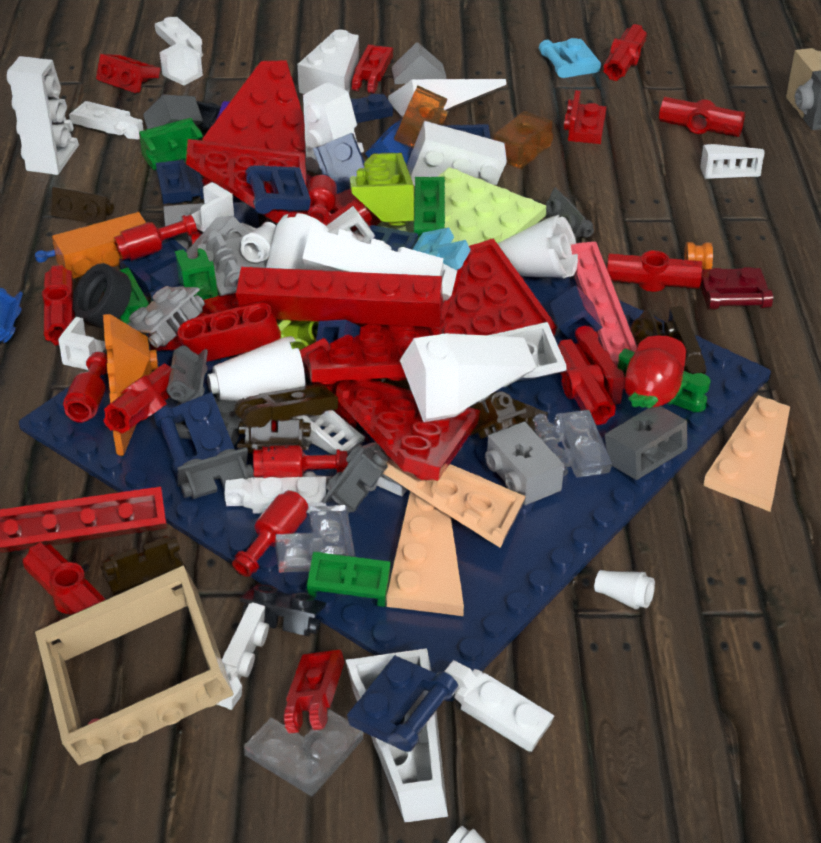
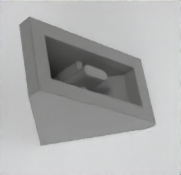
[391,42,446,84]

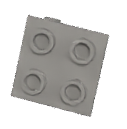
[197,230,268,296]
[127,286,205,348]

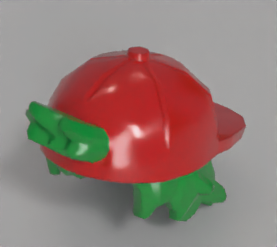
[625,335,689,408]

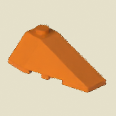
[103,314,158,456]

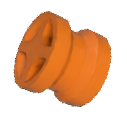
[684,242,713,270]

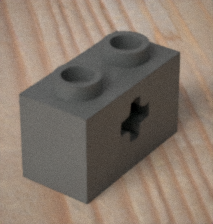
[605,406,687,480]

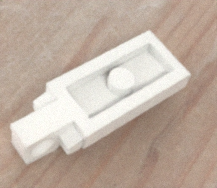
[155,17,203,57]
[69,101,143,139]
[225,477,327,513]
[216,602,269,710]
[445,660,554,752]

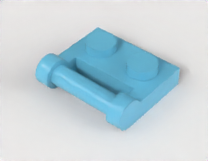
[539,38,601,78]

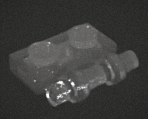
[533,410,612,477]

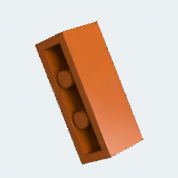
[52,212,146,279]

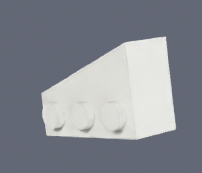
[297,30,359,94]
[303,82,364,175]
[407,121,507,186]

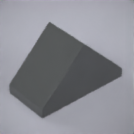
[143,94,204,129]

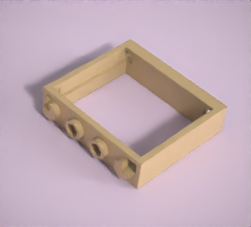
[35,565,234,765]

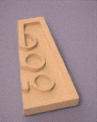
[703,395,790,512]
[383,451,526,548]
[386,491,464,616]

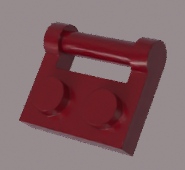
[700,267,773,310]

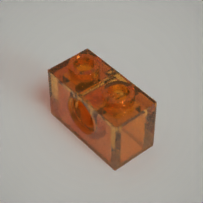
[394,85,448,148]
[494,111,553,169]

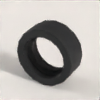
[73,263,132,328]

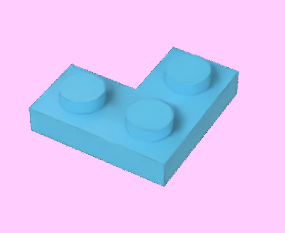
[412,227,471,270]

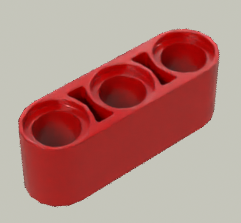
[177,302,282,362]

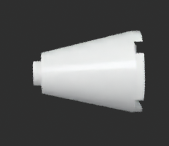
[266,213,329,270]
[497,215,578,278]
[207,336,305,401]

